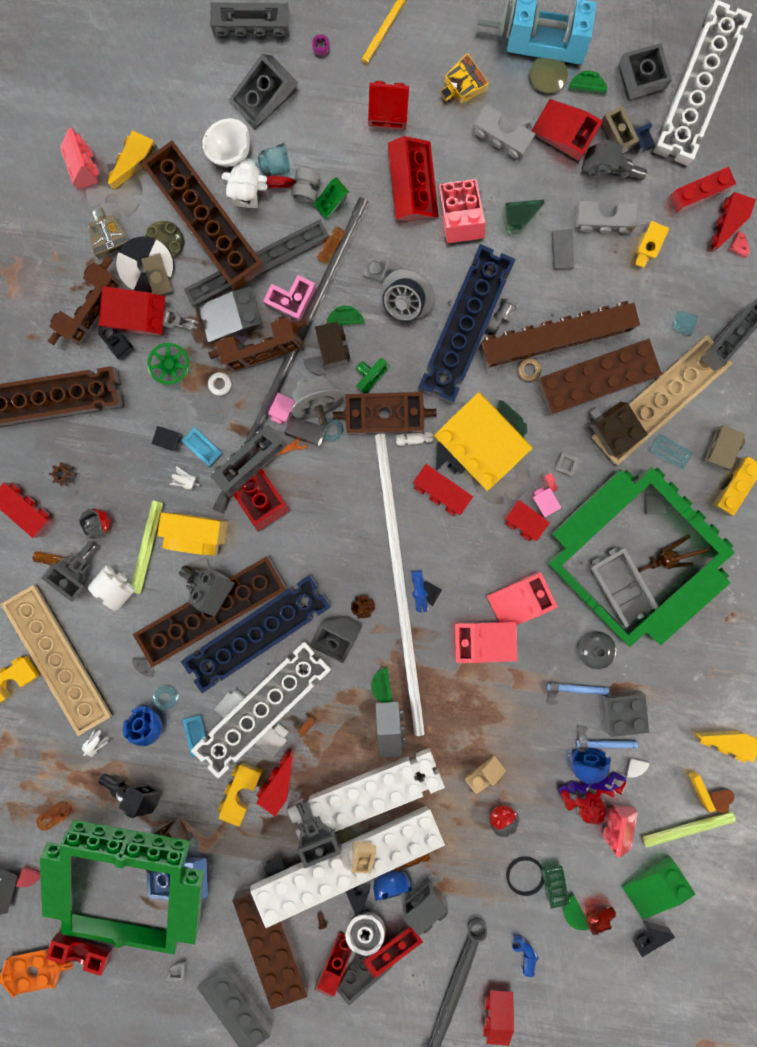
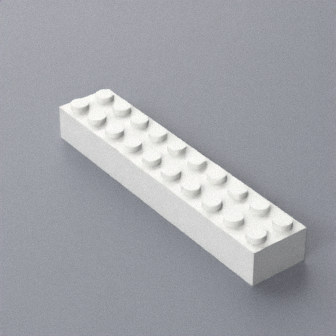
[250,806,445,928]

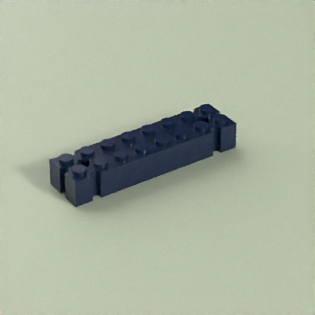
[418,244,516,405]
[180,574,332,693]

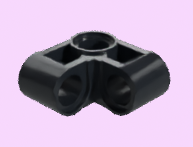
[98,326,134,360]

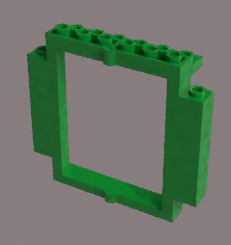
[549,467,735,647]
[40,819,204,955]

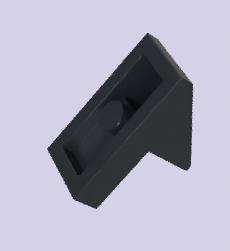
[435,441,466,474]
[345,885,371,916]
[635,921,675,957]

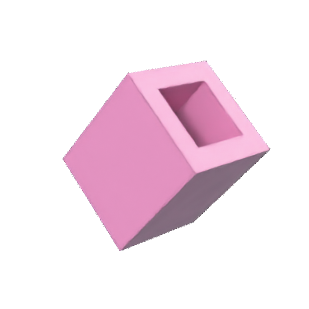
[268,393,295,424]
[531,487,561,517]

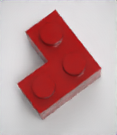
[483,990,514,1046]

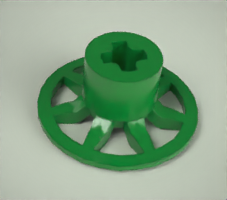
[147,343,190,385]

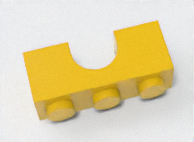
[711,456,757,516]
[0,656,41,703]
[217,761,263,827]

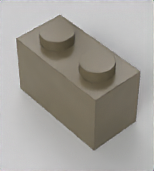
[602,105,639,154]
[705,425,745,470]

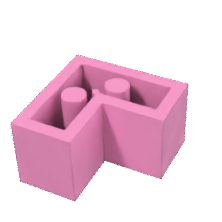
[263,275,316,321]

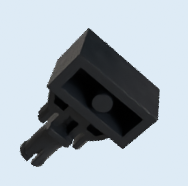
[98,774,162,818]

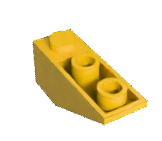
[108,130,157,190]
[695,730,757,763]

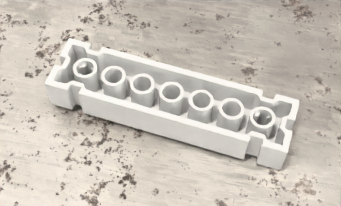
[653,0,752,166]
[191,640,331,778]
[287,747,445,838]

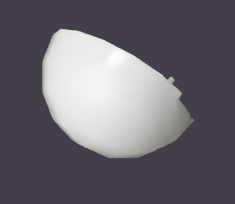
[202,118,250,167]

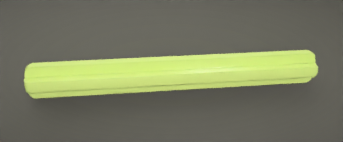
[131,501,163,594]
[642,811,736,847]

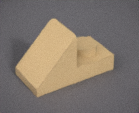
[464,755,506,795]
[351,842,376,874]

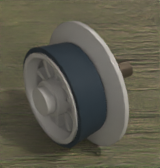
[382,269,434,322]

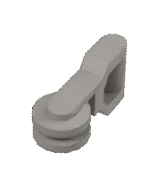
[163,307,199,331]

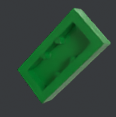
[314,177,349,218]
[356,357,390,394]

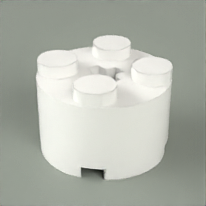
[88,565,135,611]
[346,912,386,956]

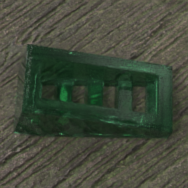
[541,865,570,909]

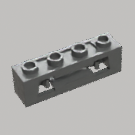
[210,2,289,36]
[701,298,757,371]
[210,425,286,498]

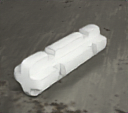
[396,432,434,446]

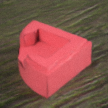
[729,231,750,258]
[543,473,558,492]
[16,867,41,887]

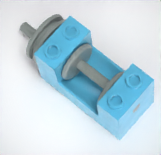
[477,0,597,65]

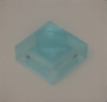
[672,310,698,335]

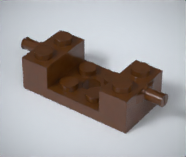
[47,255,121,346]
[208,316,309,372]
[333,392,437,435]

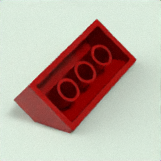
[388,136,439,221]

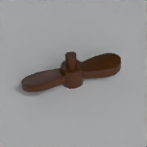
[638,556,661,573]

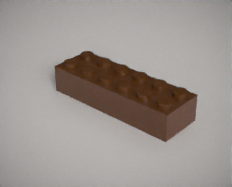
[536,338,662,416]
[232,888,309,1010]

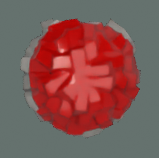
[577,793,608,824]

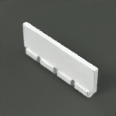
[214,689,289,758]

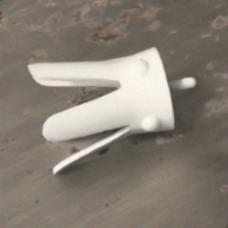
[169,466,200,490]
[82,730,109,757]

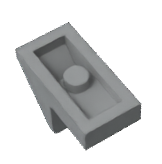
[363,257,405,283]

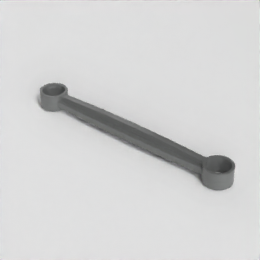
[424,919,488,1047]

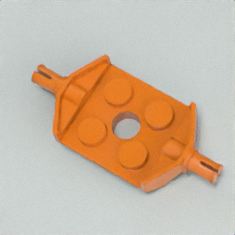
[0,949,74,998]

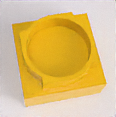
[157,513,228,556]

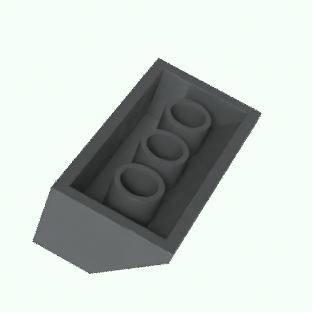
[197,965,272,1047]

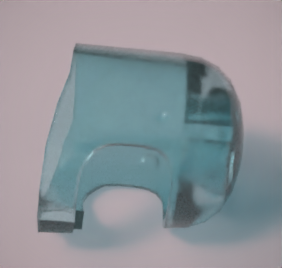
[258,143,290,176]

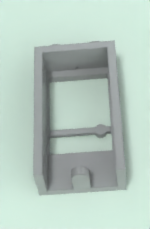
[588,546,658,627]

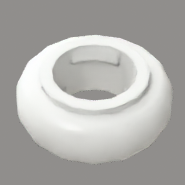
[208,372,232,396]

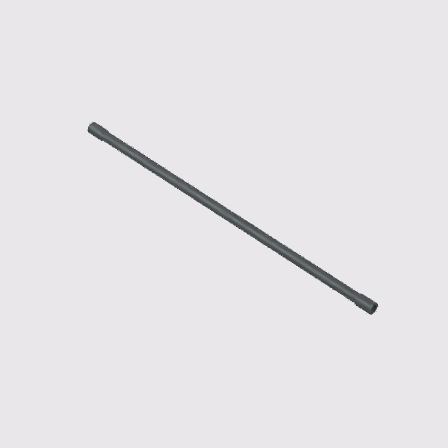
[212,197,369,514]

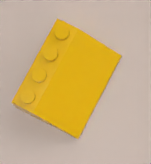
[434,392,533,491]

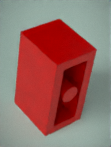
[504,500,550,542]

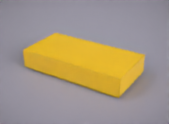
[689,771,716,813]

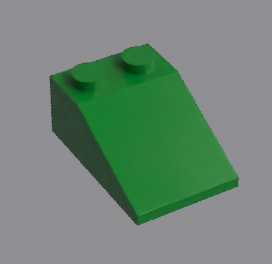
[622,856,696,919]

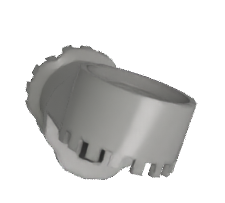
[486,298,518,335]

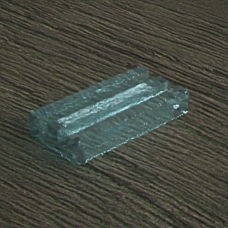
[649,434,693,470]

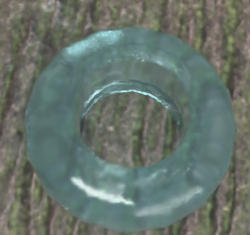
[324,418,344,441]
[153,686,177,710]

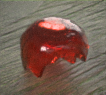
[586,903,616,935]

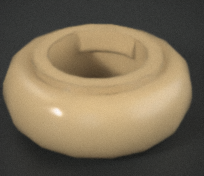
[518,358,541,382]

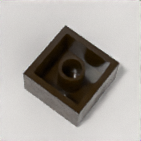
[315,321,350,370]
[589,401,648,457]

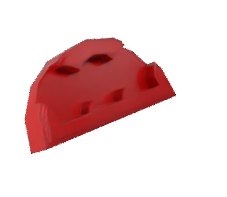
[265,176,296,189]

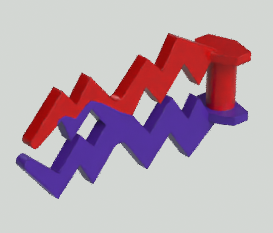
[559,772,627,811]

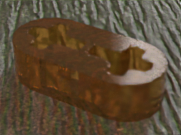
[36,801,72,831]

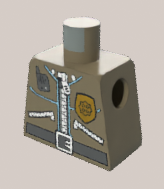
[88,208,129,259]

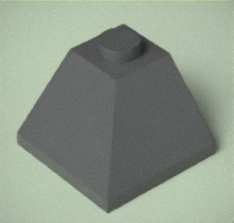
[310,618,362,663]

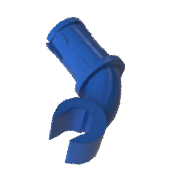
[411,570,428,613]
[512,935,539,977]

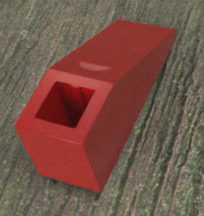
[710,192,756,252]
[314,932,352,997]

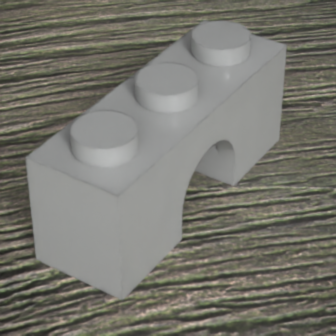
[473,104,535,159]
[575,201,638,234]

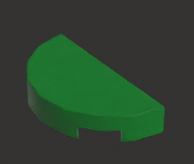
[568,70,607,94]
[327,305,365,326]
[371,667,393,703]
[563,893,592,931]

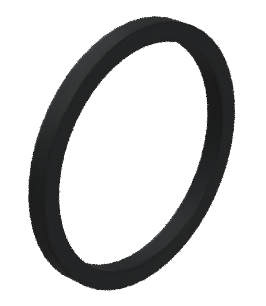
[506,857,545,896]

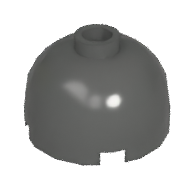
[577,631,617,670]

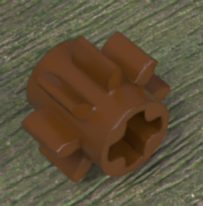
[49,462,75,486]
[351,595,375,619]

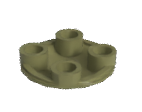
[530,58,568,93]
[145,221,183,257]

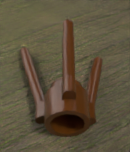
[659,535,710,569]

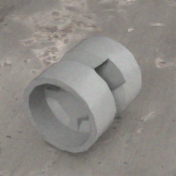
[291,167,321,203]

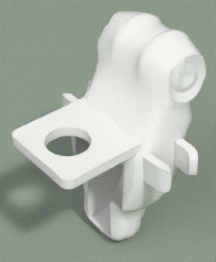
[222,158,267,208]

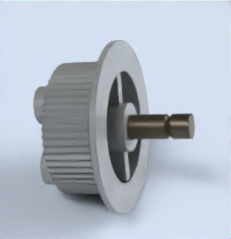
[291,375,344,426]

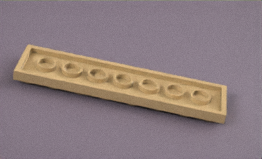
[591,335,733,466]
[0,584,112,736]

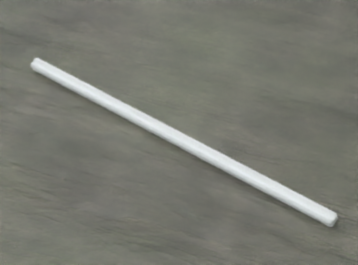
[375,433,425,736]

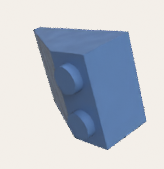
[147,857,208,900]

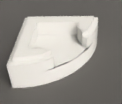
[625,757,650,778]

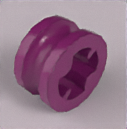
[312,34,330,55]

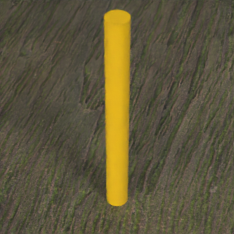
[361,0,406,63]

